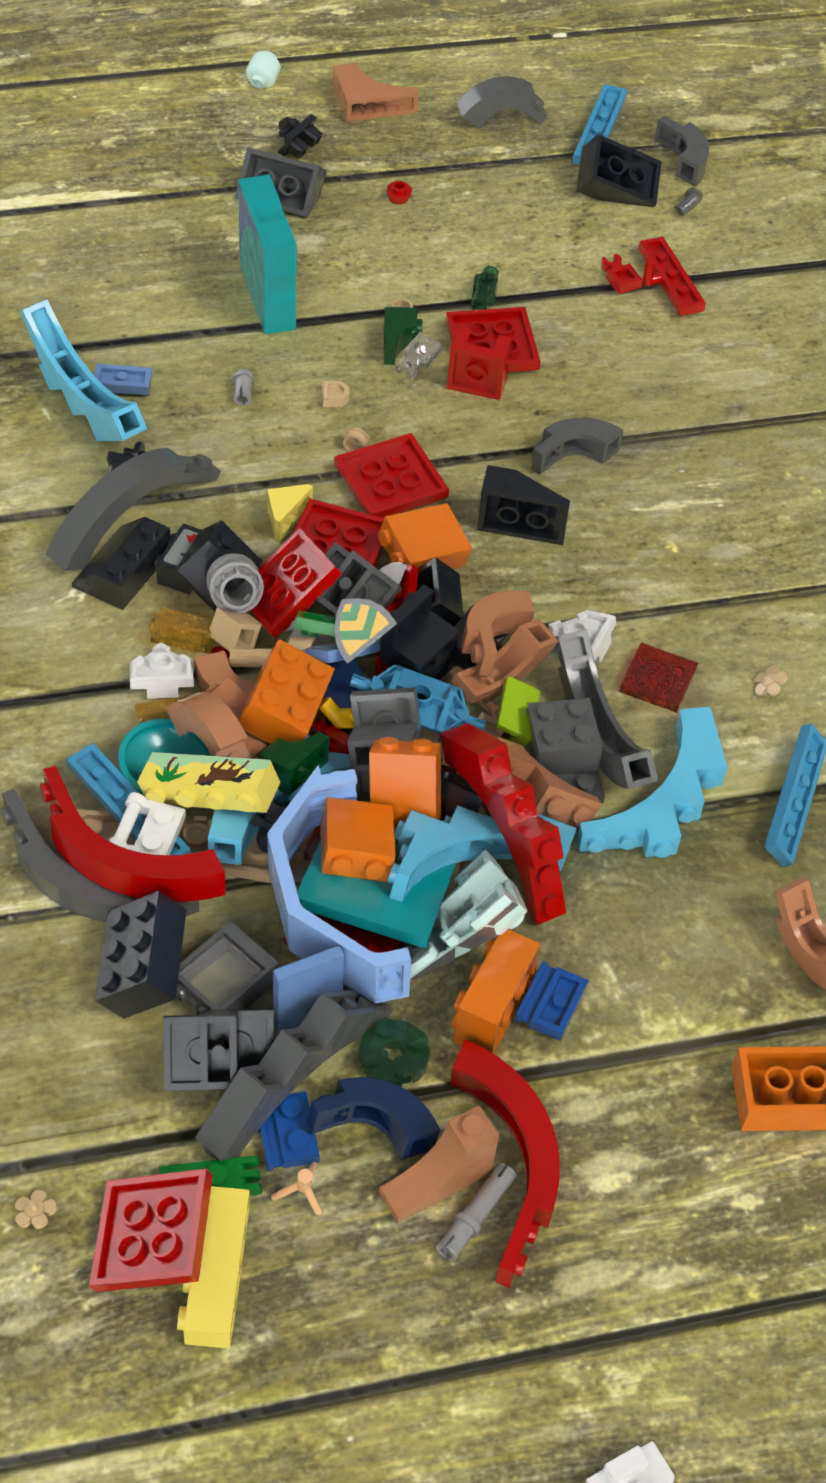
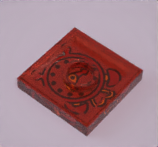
[619,643,698,713]

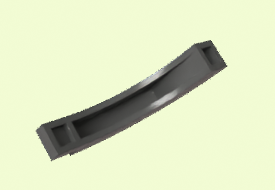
[555,629,658,789]

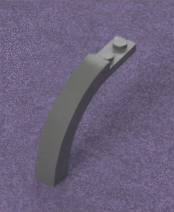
[46,448,221,571]
[0,789,199,922]

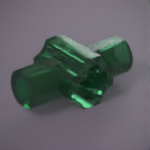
[471,266,499,310]

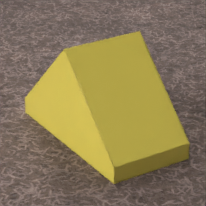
[267,484,313,542]

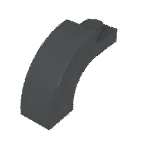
[655,116,709,187]
[531,418,623,475]

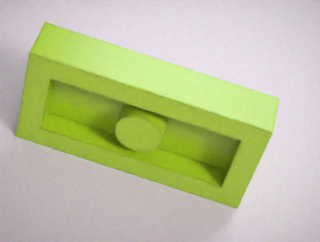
[496,676,540,746]

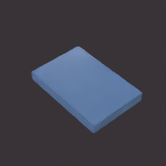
[273,946,345,1034]

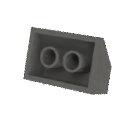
[235,147,327,218]

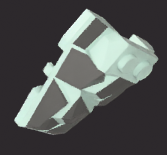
[401,850,528,980]

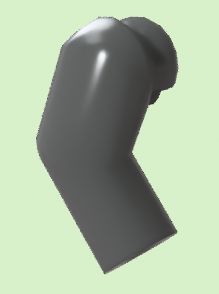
[675,187,703,216]

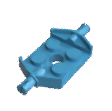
[350,665,486,743]

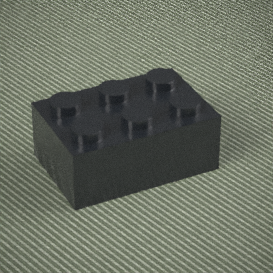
[95,891,187,1019]

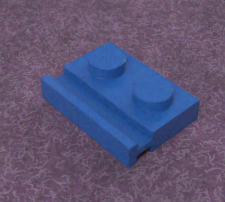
[515,961,589,1041]
[259,1091,320,1172]

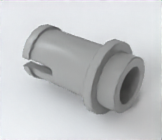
[232,369,254,406]

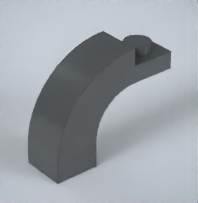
[457,76,547,128]

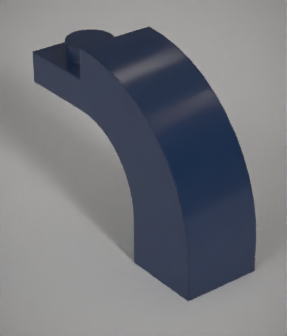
[306,1077,441,1160]

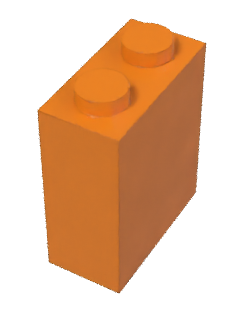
[378,503,473,569]
[369,737,441,827]
[320,797,396,882]

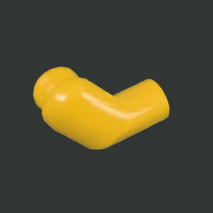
[319,697,354,729]

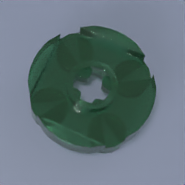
[359,1018,430,1087]

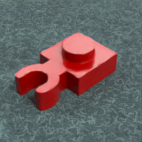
[601,253,643,294]
[311,719,349,754]

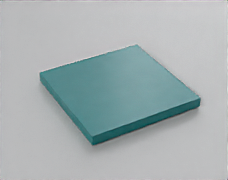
[297,840,456,949]

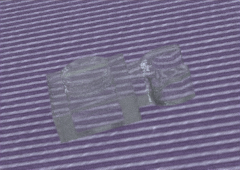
[396,332,442,379]

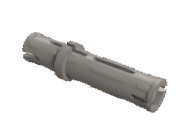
[436,1163,517,1262]

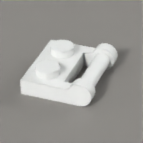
[108,792,186,855]

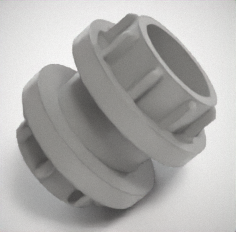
[206,553,264,614]

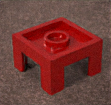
[447,326,512,400]

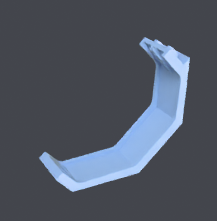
[267,765,411,1004]

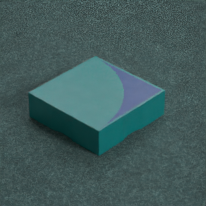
[238,175,297,334]

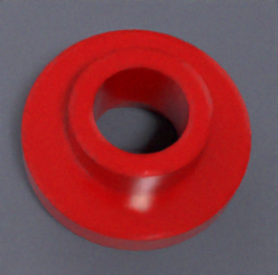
[386,181,412,204]

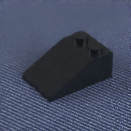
[576,134,662,207]
[477,465,570,545]

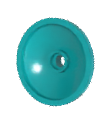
[118,719,211,796]

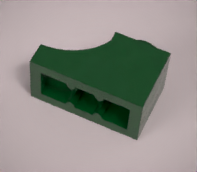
[384,307,423,365]
[257,732,330,796]

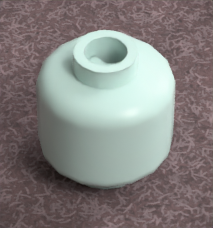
[246,51,281,89]

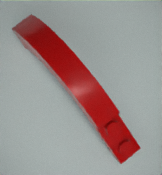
[40,766,225,902]
[450,1040,560,1288]

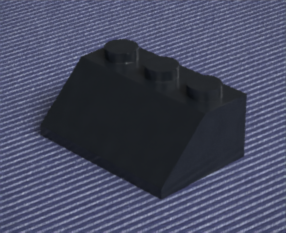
[72,517,171,610]

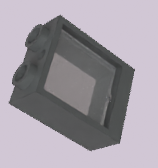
[176,921,279,1015]

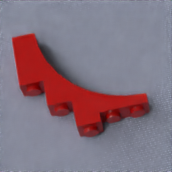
[440,723,566,925]

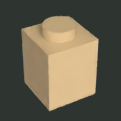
[208,607,262,652]

